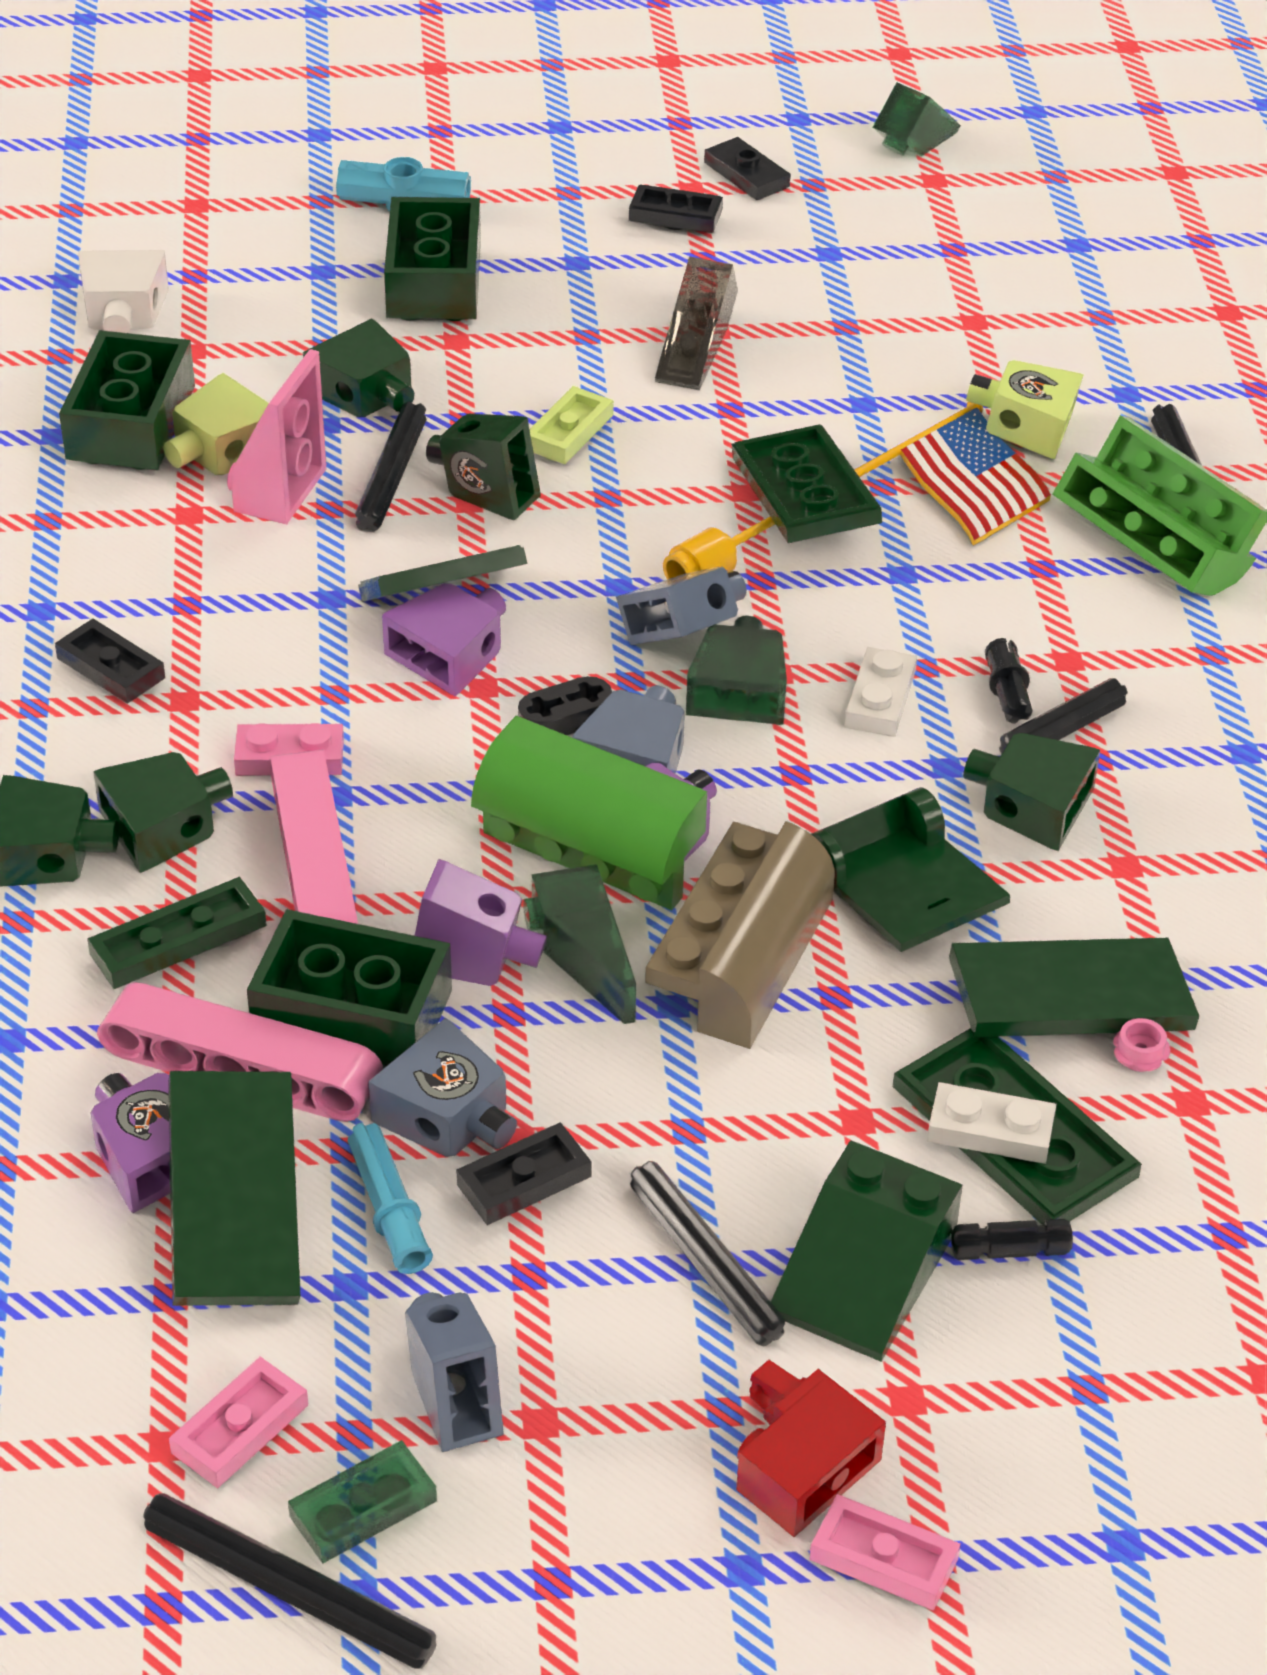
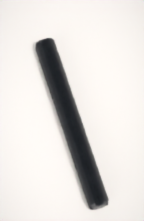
[143,1493,437,1669]

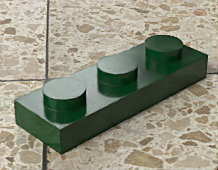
[87,876,267,989]

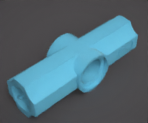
[336,157,471,211]

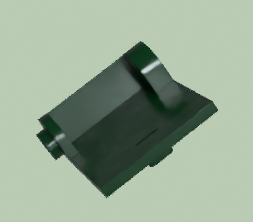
[811,787,1010,952]

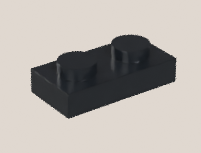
[55,618,166,704]
[456,1122,592,1226]

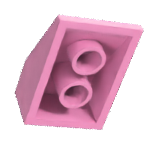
[227,349,327,525]

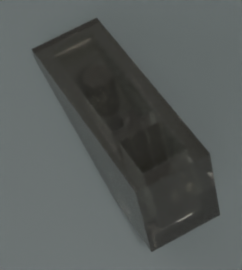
[655,257,738,390]

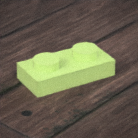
[530,386,614,464]

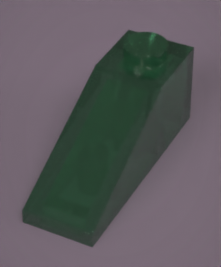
[523,864,636,1024]

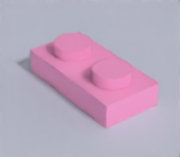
[234,723,344,776]
[169,1356,308,1489]
[809,1494,961,1611]

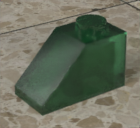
[872,82,961,157]

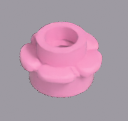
[1113,1018,1170,1072]

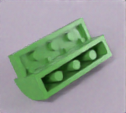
[1052,415,1267,596]
[471,715,707,910]

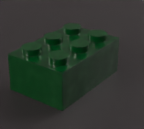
[384,197,481,321]
[59,330,195,470]
[247,909,452,1066]

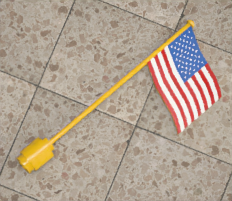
[663,402,1051,580]

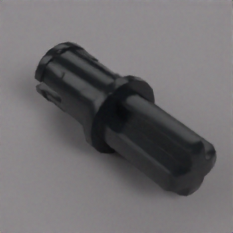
[985,638,1033,724]

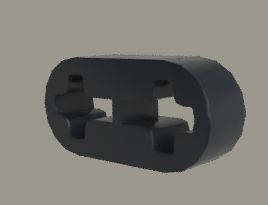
[518,676,612,735]

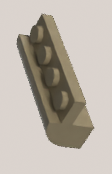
[645,821,835,1049]

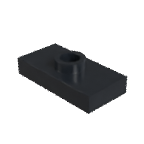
[704,137,791,200]
[629,184,723,233]

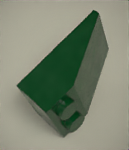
[771,1140,963,1362]

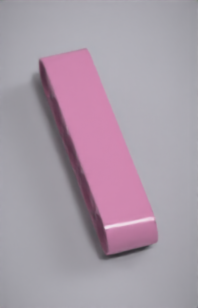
[270,749,358,924]
[97,982,383,1122]

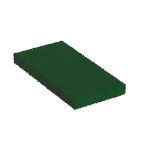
[731,424,882,543]
[949,937,1199,1037]
[892,1028,1142,1224]
[168,1071,301,1306]

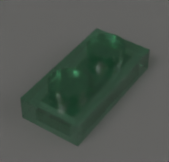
[288,1440,437,1564]

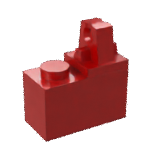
[736,1360,886,1537]

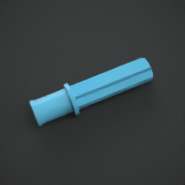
[347,1122,433,1274]

